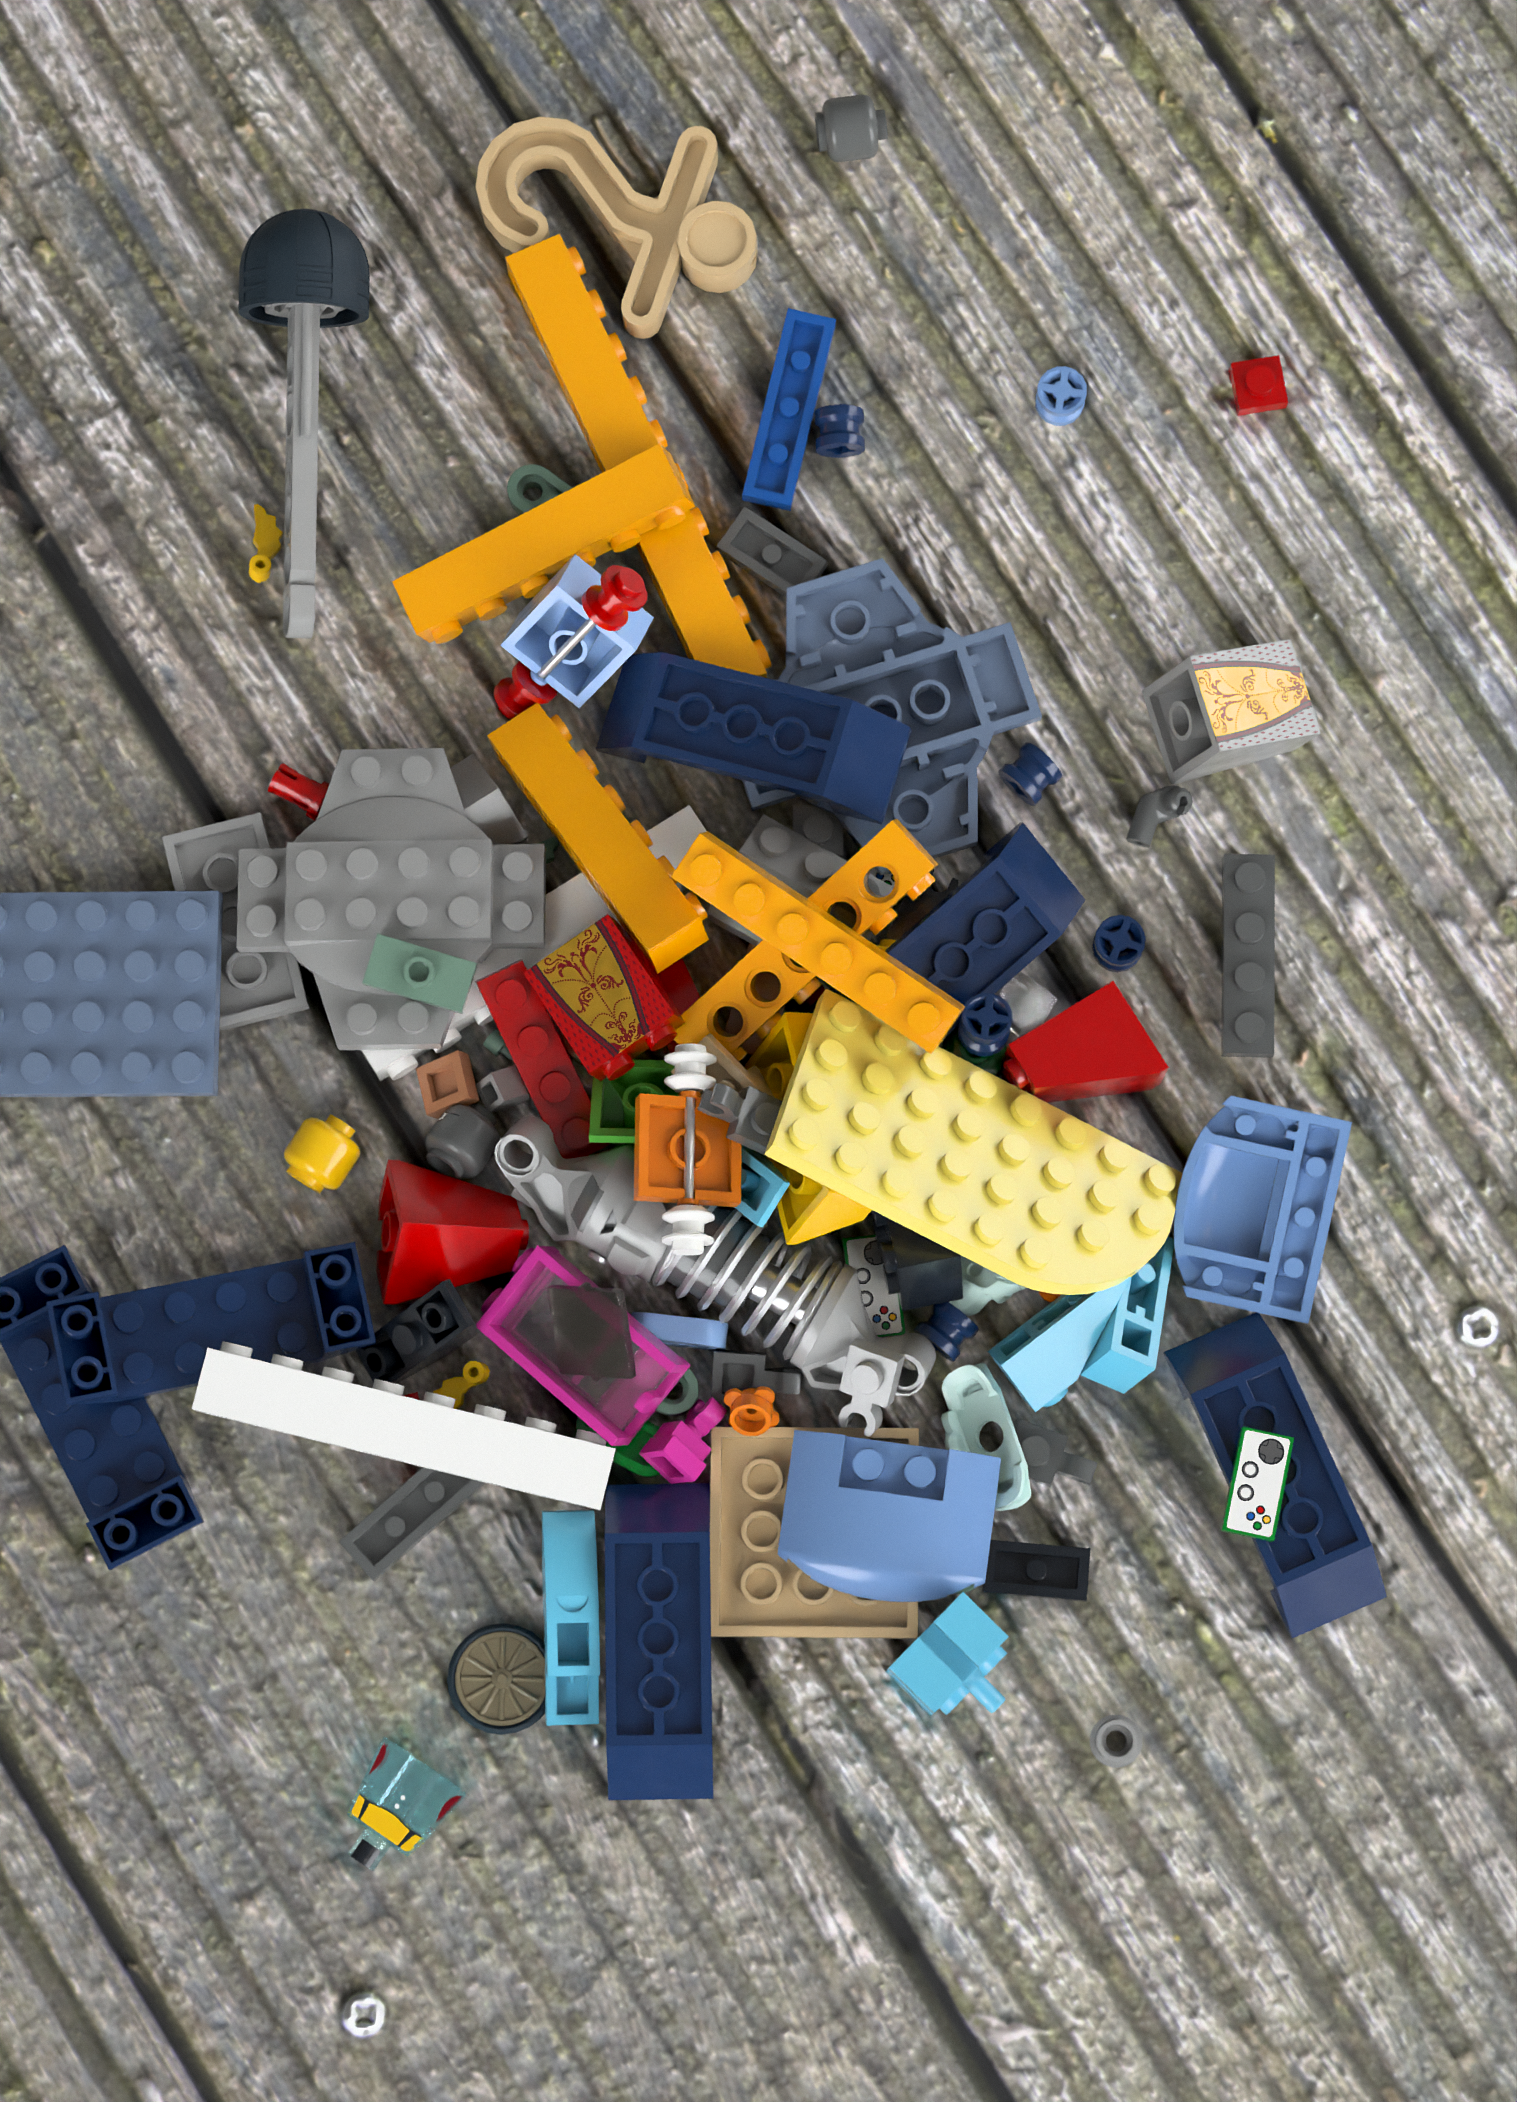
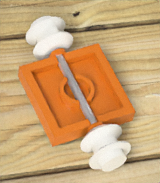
[634,1043,742,1255]

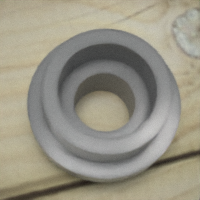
[1090,1715,1142,1768]

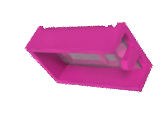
[476,1245,691,1446]

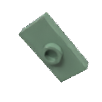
[362,933,477,1014]

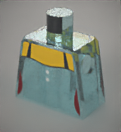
[347,1737,470,1872]

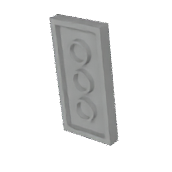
[162,812,310,1032]

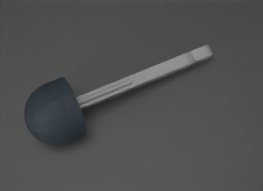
[238,209,370,639]

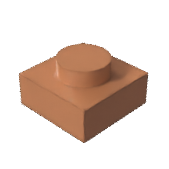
[416,1050,480,1119]

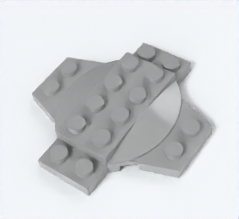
[236,748,546,1050]

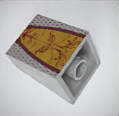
[1142,639,1321,785]

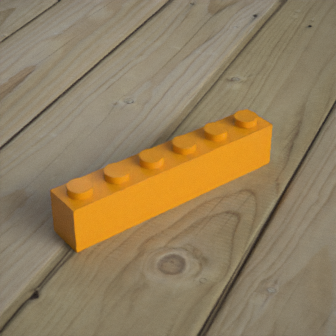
[392,443,696,644]
[487,703,709,974]
[671,831,965,1054]

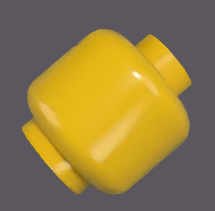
[284,1114,360,1194]

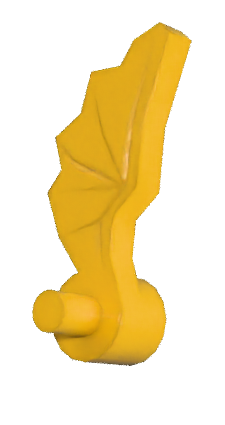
[248,504,283,583]
[433,1361,490,1409]

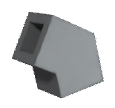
[476,1065,530,1113]

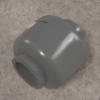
[815,94,888,162]
[425,1104,500,1179]

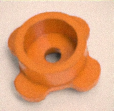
[724,1386,780,1436]

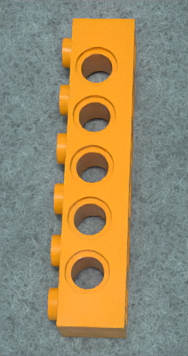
[674,819,938,1061]

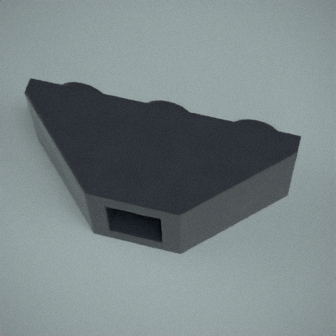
[356,1279,479,1384]

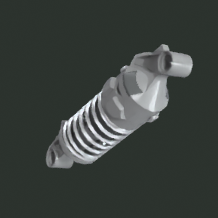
[494,1116,936,1396]

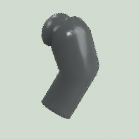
[1126,785,1193,848]

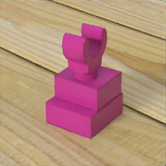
[639,1397,727,1484]

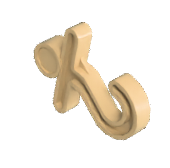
[475,117,758,339]

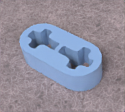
[631,1312,728,1351]

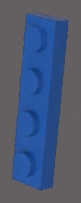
[742,308,836,511]

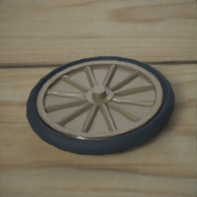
[447,1623,545,1735]

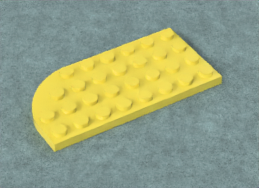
[764,989,1182,1295]

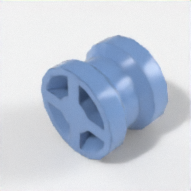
[1035,366,1087,426]

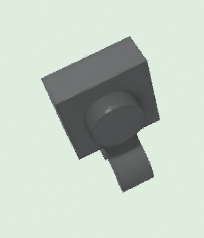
[698,1083,783,1155]
[711,1349,802,1404]
[1015,1419,1097,1487]

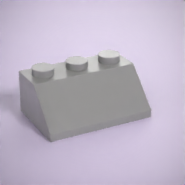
[707,814,894,988]

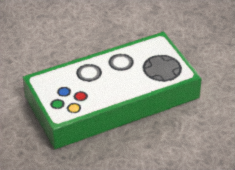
[842,1235,906,1338]
[1221,1427,1294,1542]

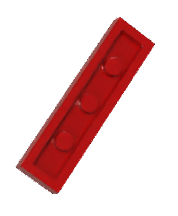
[475,959,611,1159]

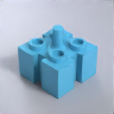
[886,1592,1009,1716]

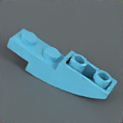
[542,1510,600,1726]

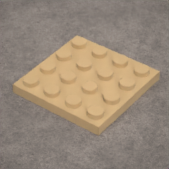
[710,1427,919,1639]

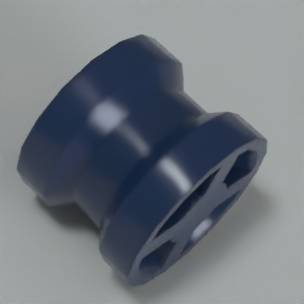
[815,404,865,458]
[998,742,1063,806]
[1092,915,1146,973]
[958,993,1013,1056]
[914,1302,979,1362]

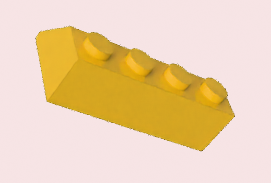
[744,1012,872,1245]

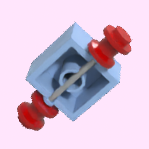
[494,554,654,719]

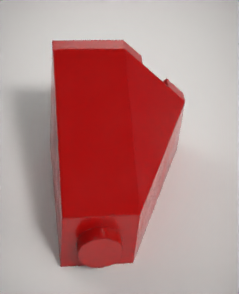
[376,1159,529,1305]

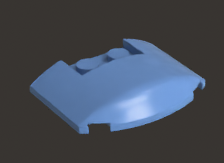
[1173,1096,1352,1324]
[777,1430,1001,1602]

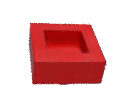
[1229,355,1288,416]

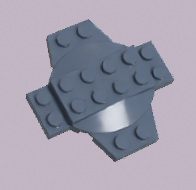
[742,558,1042,876]

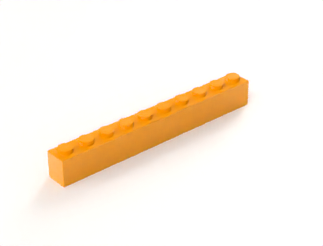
[505,233,772,678]

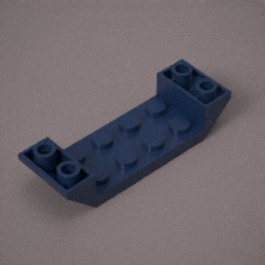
[596,652,912,825]
[803,822,1086,1038]
[46,1242,376,1405]
[0,1245,204,1571]
[1163,1312,1387,1639]
[605,1483,713,1800]

